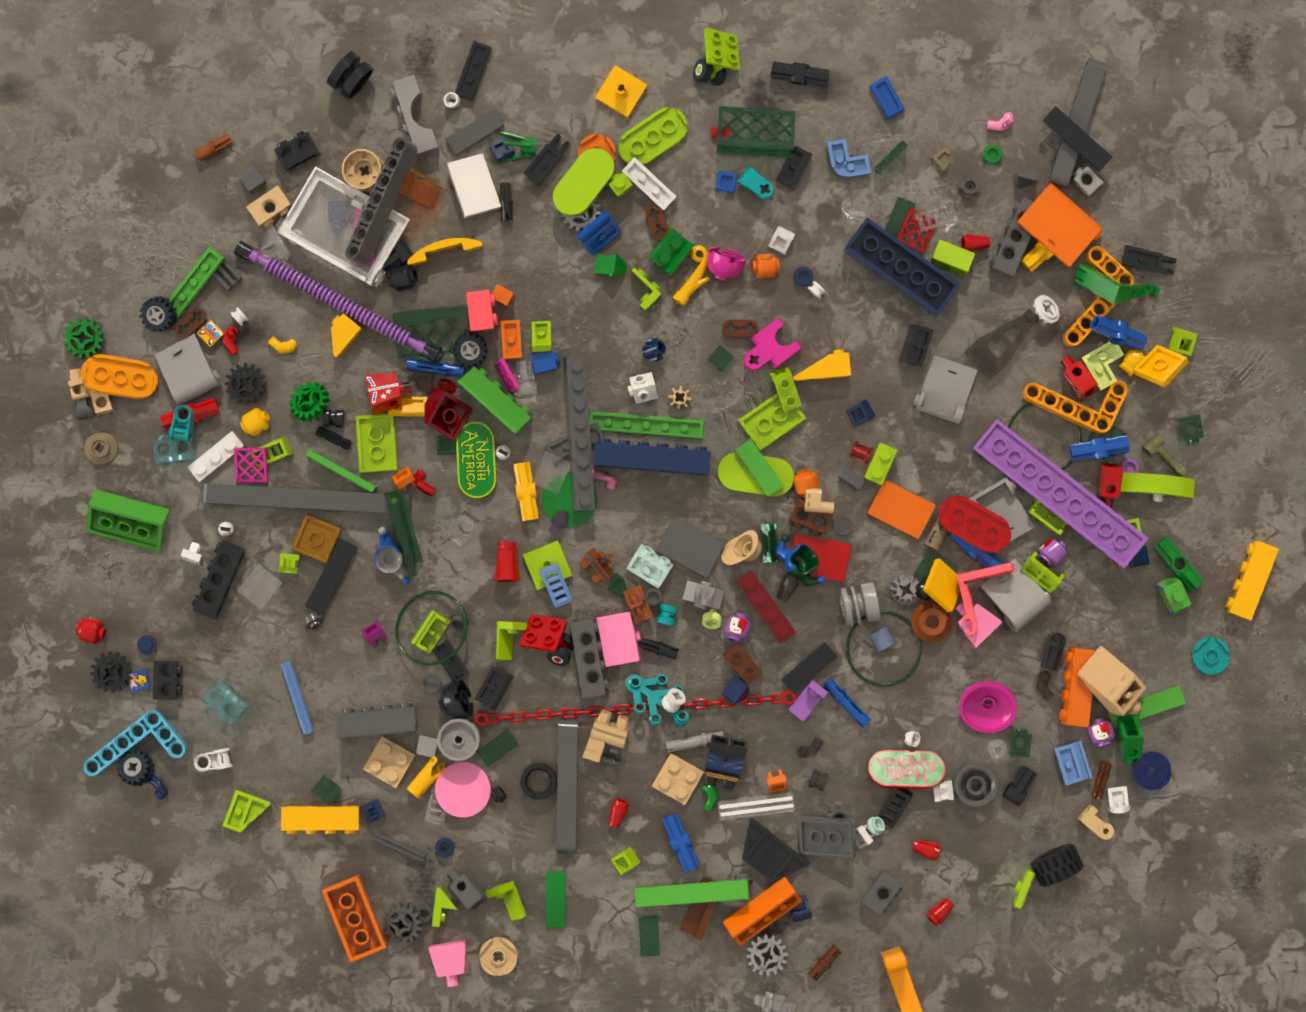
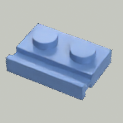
[1054,740,1093,786]

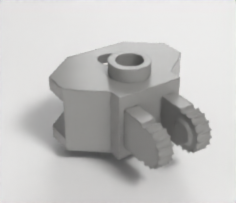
[682,581,724,609]

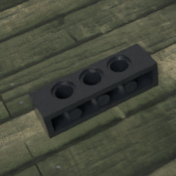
[192,540,246,619]

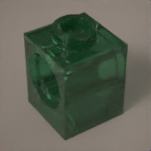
[1178,415,1204,444]
[1008,728,1032,758]
[311,775,342,805]

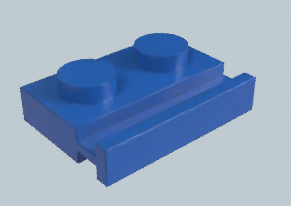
[576,211,622,256]

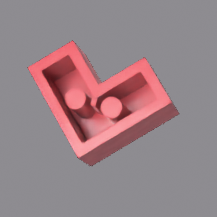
[466,290,498,333]

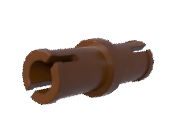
[807,944,842,981]

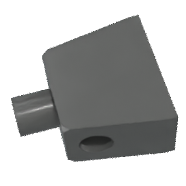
[447,868,488,911]

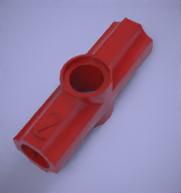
[160,398,221,432]

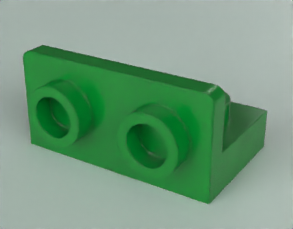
[648,228,694,275]

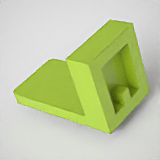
[631,268,661,312]
[769,366,802,412]
[496,621,527,660]
[485,880,526,921]

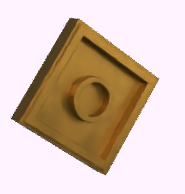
[291,514,342,564]

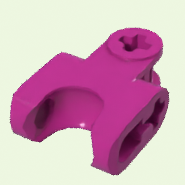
[744,318,802,371]

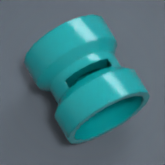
[656,603,679,626]

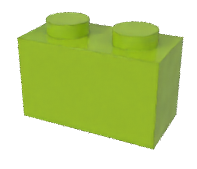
[863,442,898,486]

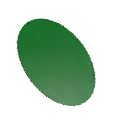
[542,472,597,528]

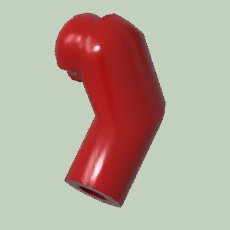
[222,326,239,356]
[413,469,436,497]

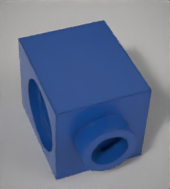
[531,350,560,375]

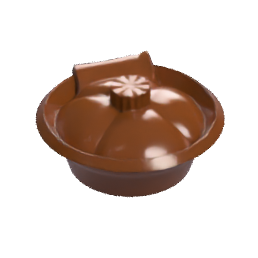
[911,601,952,642]

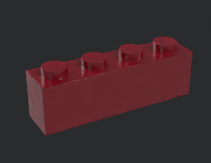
[736,570,796,644]

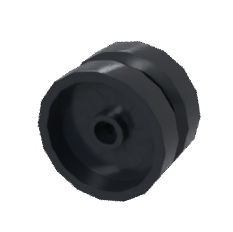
[326,51,374,101]

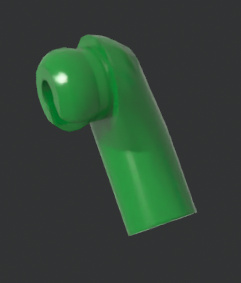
[702,783,719,812]

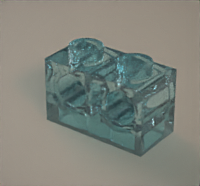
[152,433,196,464]
[203,680,249,724]

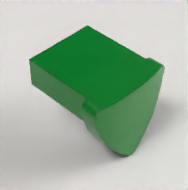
[594,254,627,277]

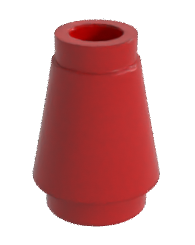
[961,233,991,252]
[608,798,630,828]
[912,839,942,861]
[926,898,954,926]

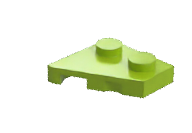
[222,789,271,833]

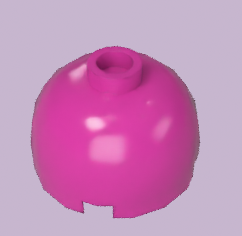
[707,246,746,281]

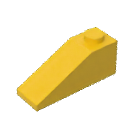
[793,350,851,382]

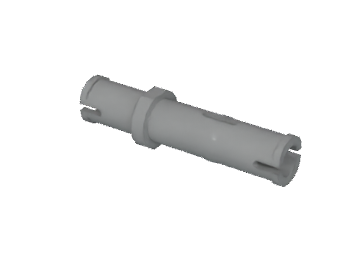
[666,731,723,753]

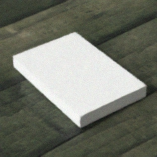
[446,153,501,218]

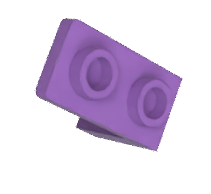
[789,680,828,721]

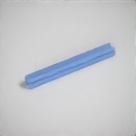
[281,661,314,735]

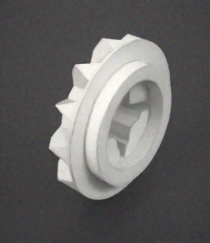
[1033,295,1059,324]

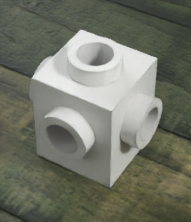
[628,372,658,404]

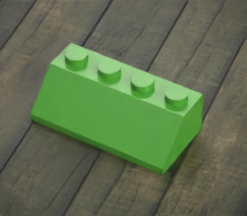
[458,366,532,436]
[86,489,170,551]

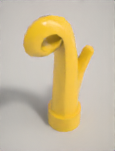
[672,245,710,307]

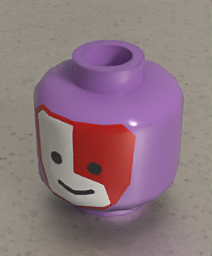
[1038,539,1067,567]
[724,613,752,643]
[1088,718,1116,747]

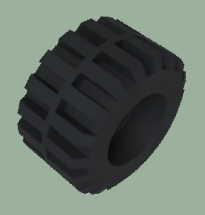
[1030,844,1084,886]

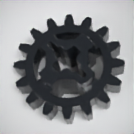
[225,363,267,405]
[90,651,133,693]

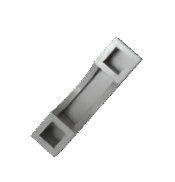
[391,75,439,157]

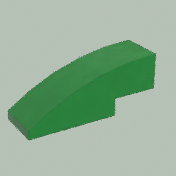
[546,871,566,928]

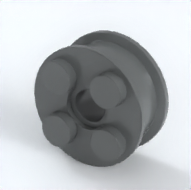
[953,763,997,807]

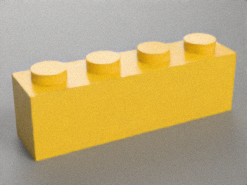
[1226,540,1279,621]
[281,806,360,834]

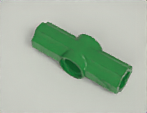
[1154,537,1204,591]

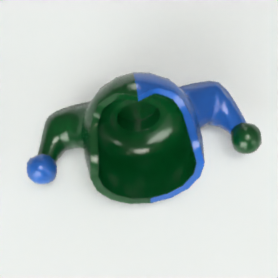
[775,534,826,587]

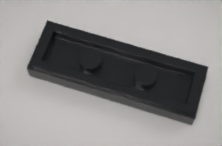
[455,41,492,102]
[781,642,837,694]

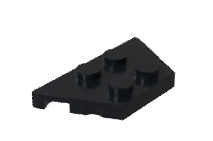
[742,817,810,883]

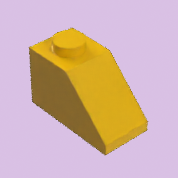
[331,313,363,359]

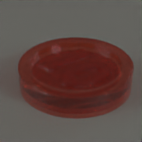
[437,379,457,394]

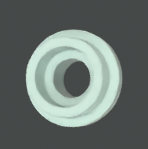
[867,817,885,836]

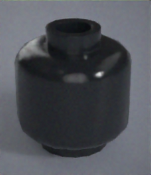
[388,264,418,292]

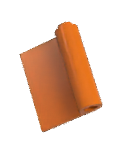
[1017,183,1103,267]

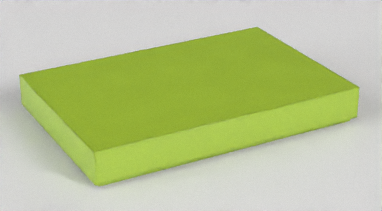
[738,393,807,451]
[355,414,398,474]

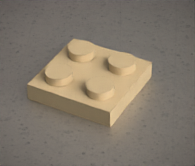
[363,736,416,788]
[652,753,704,805]

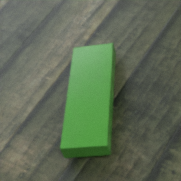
[735,439,784,497]

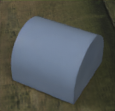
[869,626,895,652]

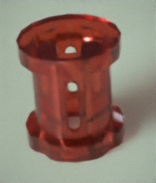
[850,441,874,463]

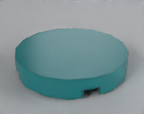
[1191,637,1230,675]

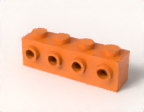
[1059,647,1096,727]
[723,877,802,946]

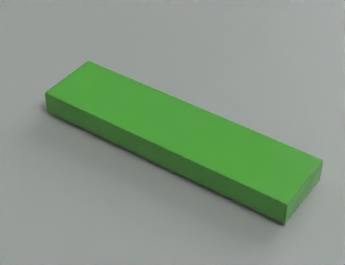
[169,246,225,318]
[306,449,377,493]
[1106,685,1186,728]

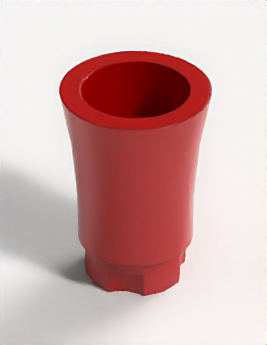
[494,542,520,582]

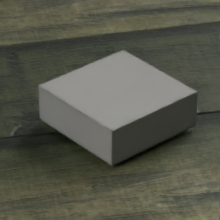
[415,735,438,758]

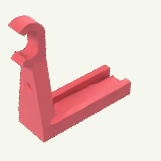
[957,562,1015,636]

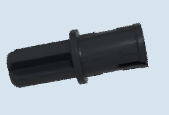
[499,182,514,221]
[640,638,679,660]

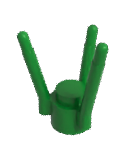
[492,131,536,164]

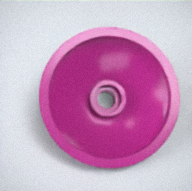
[959,681,1017,733]

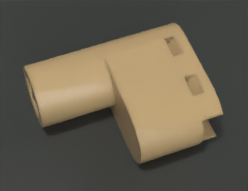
[804,488,834,514]

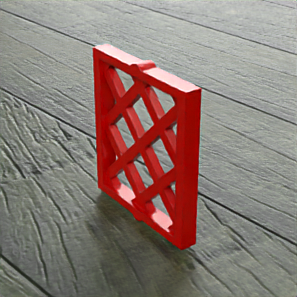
[897,208,937,253]

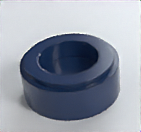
[794,267,813,287]

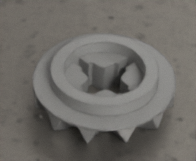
[890,575,919,605]

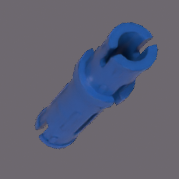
[406,358,465,377]
[823,677,871,728]

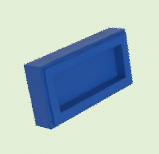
[870,76,905,119]

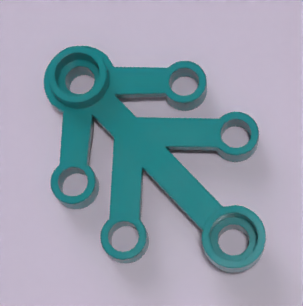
[625,674,689,727]

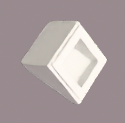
[768,226,795,255]

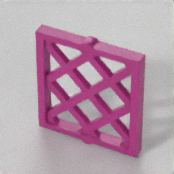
[494,357,520,395]
[234,447,268,483]

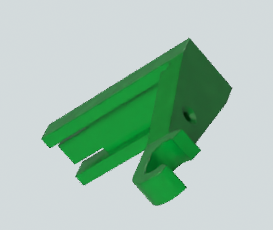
[1074,263,1160,304]

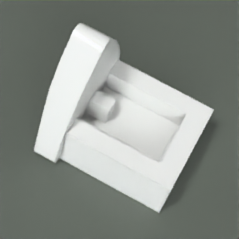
[1106,786,1131,813]

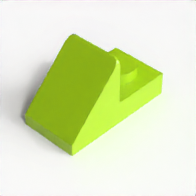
[532,321,552,352]
[432,886,458,927]

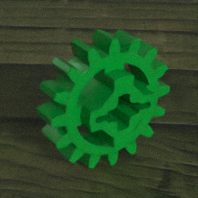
[62,317,105,359]
[288,381,330,422]

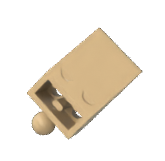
[1077,646,1146,716]

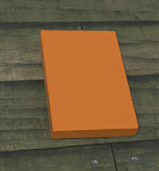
[867,479,936,539]

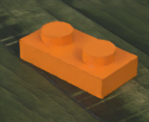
[500,320,522,360]

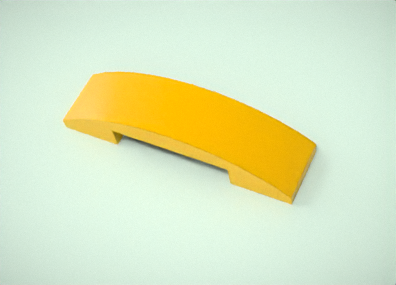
[407,238,483,266]

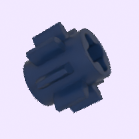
[642,338,666,362]

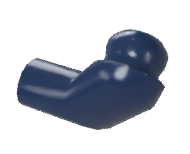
[147,773,168,800]

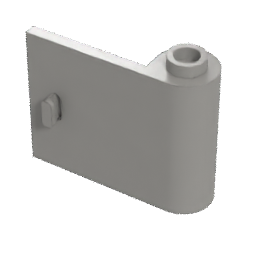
[154,334,222,406]
[913,355,977,424]
[969,477,1035,542]
[980,558,1052,632]

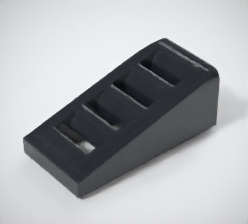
[877,789,913,828]

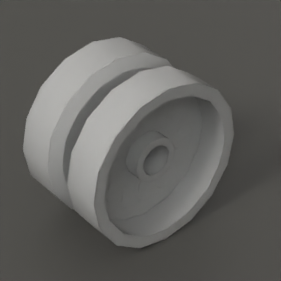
[437,718,481,761]

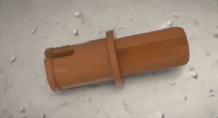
[195,134,232,162]

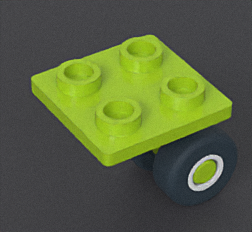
[693,28,740,85]

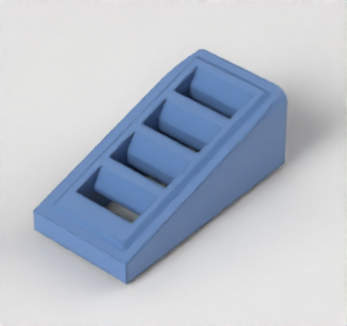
[540,563,572,607]

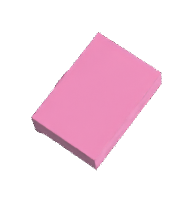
[597,611,641,667]

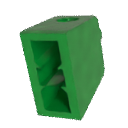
[1117,715,1143,764]

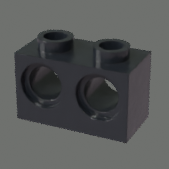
[274,131,320,172]
[153,660,183,700]

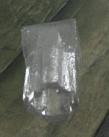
[516,360,538,399]

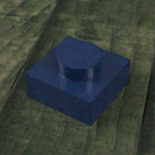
[489,137,515,163]

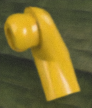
[268,336,297,354]

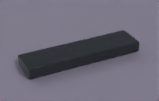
[1042,106,1113,172]
[305,538,357,615]

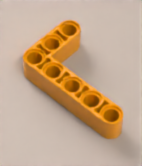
[1063,246,1134,347]
[1022,381,1128,435]
[881,946,922,1012]

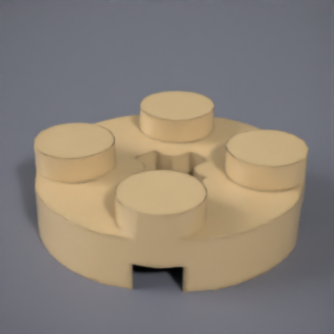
[479,936,518,976]

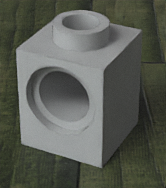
[1072,166,1103,198]

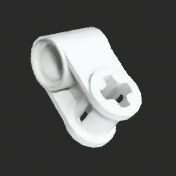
[194,748,233,771]

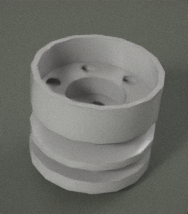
[840,582,881,627]

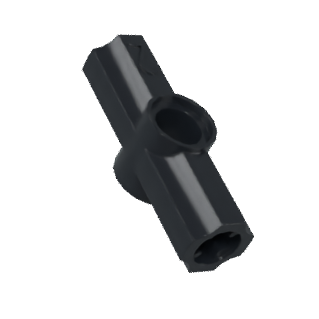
[770,61,830,87]

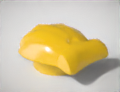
[1119,349,1145,377]

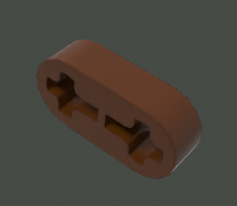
[646,205,669,242]
[175,308,207,339]
[722,319,759,337]

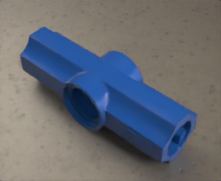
[1090,315,1147,351]
[1069,436,1130,461]
[949,533,1003,568]
[662,813,700,872]

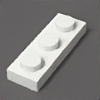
[622,157,677,211]
[187,431,245,482]

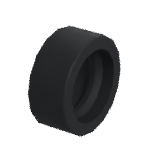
[520,763,557,800]

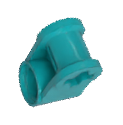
[737,166,774,200]
[169,405,195,444]

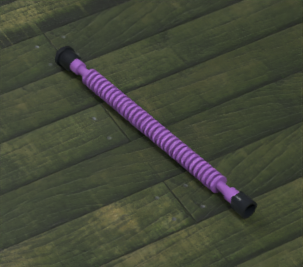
[234,240,444,364]

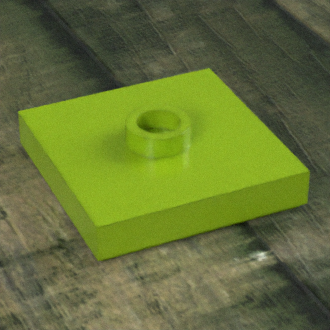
[523,540,573,590]
[1012,868,1035,909]

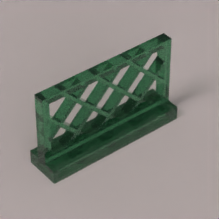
[716,106,795,158]
[392,305,474,359]
[384,488,423,577]

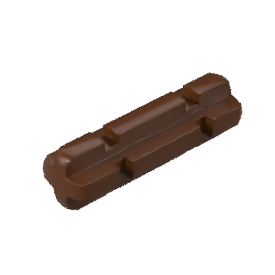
[1091,761,1112,799]

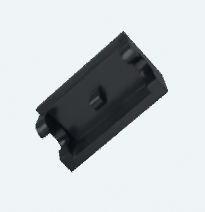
[775,146,813,190]
[899,324,934,367]
[433,639,469,681]
[475,665,514,709]

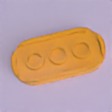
[80,354,158,400]

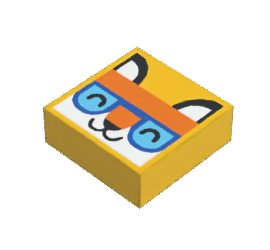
[197,320,224,347]

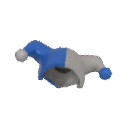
[374,527,411,585]

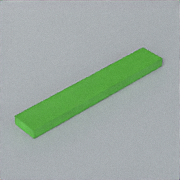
[589,411,704,439]
[634,879,750,907]

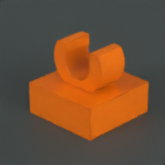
[392,466,416,493]
[767,769,788,794]

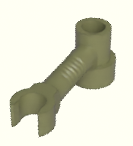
[1142,435,1188,477]

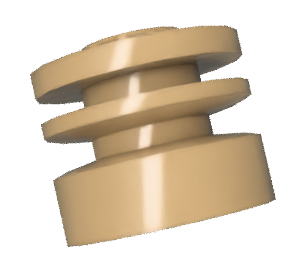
[342,149,384,193]

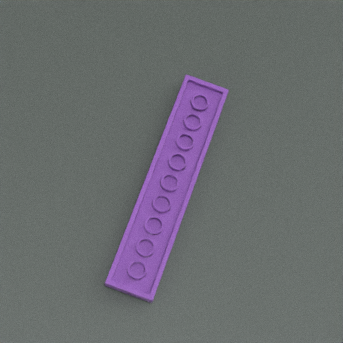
[973,419,1149,569]

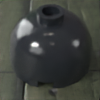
[438,680,474,719]

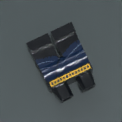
[704,734,748,790]

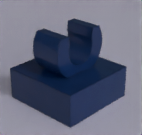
[360,798,386,824]

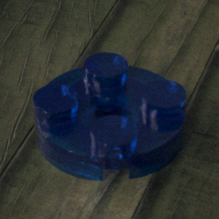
[1132,751,1171,790]

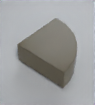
[931,146,950,173]

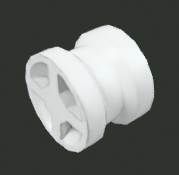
[662,688,686,713]

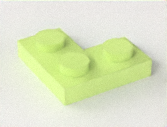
[1081,342,1124,391]

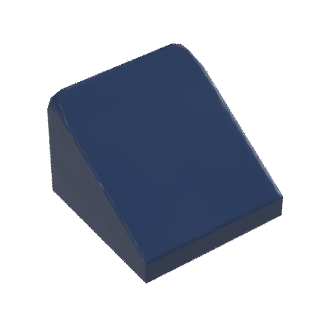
[846,400,875,427]
[1130,545,1150,568]
[722,675,749,705]
[790,895,812,922]

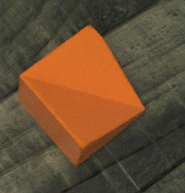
[492,284,515,307]

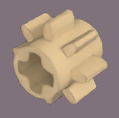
[668,386,692,410]

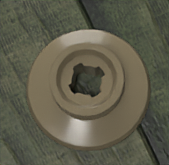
[84,431,118,465]

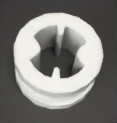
[808,281,826,300]
[231,307,249,326]

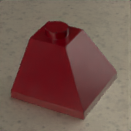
[424,387,473,442]

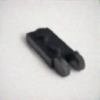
[523,134,571,186]
[1121,245,1177,275]

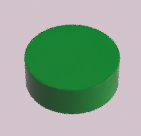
[983,145,1002,165]

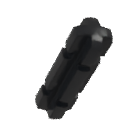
[315,426,352,450]

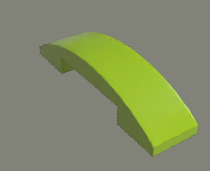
[1120,473,1195,499]

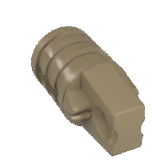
[924,518,948,552]

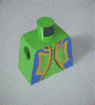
[1156,576,1192,617]

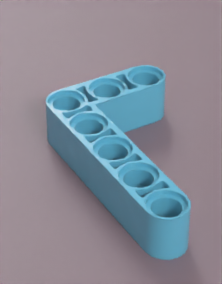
[83,710,188,776]

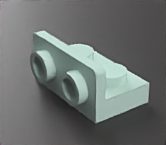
[626,544,673,589]

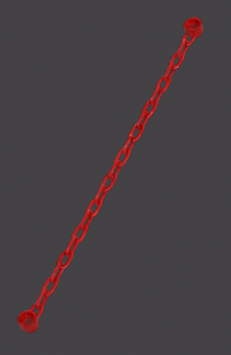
[475,690,796,727]

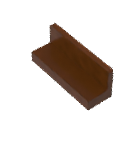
[680,877,718,940]

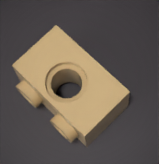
[246,185,292,228]

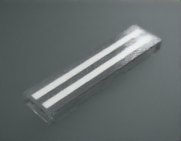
[717,792,796,821]

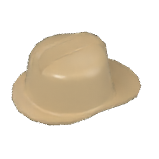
[721,530,764,565]

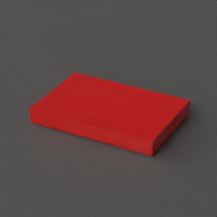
[792,534,851,582]

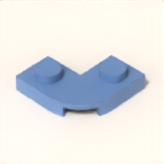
[827,139,871,178]

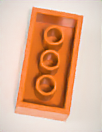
[321,874,388,963]

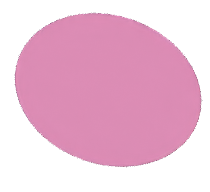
[435,762,491,817]

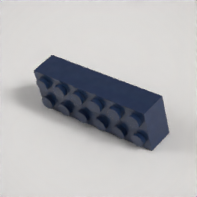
[843,217,961,317]
[593,438,711,476]

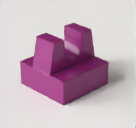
[362,620,387,648]

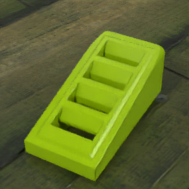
[250,437,293,469]

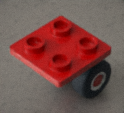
[519,614,574,666]

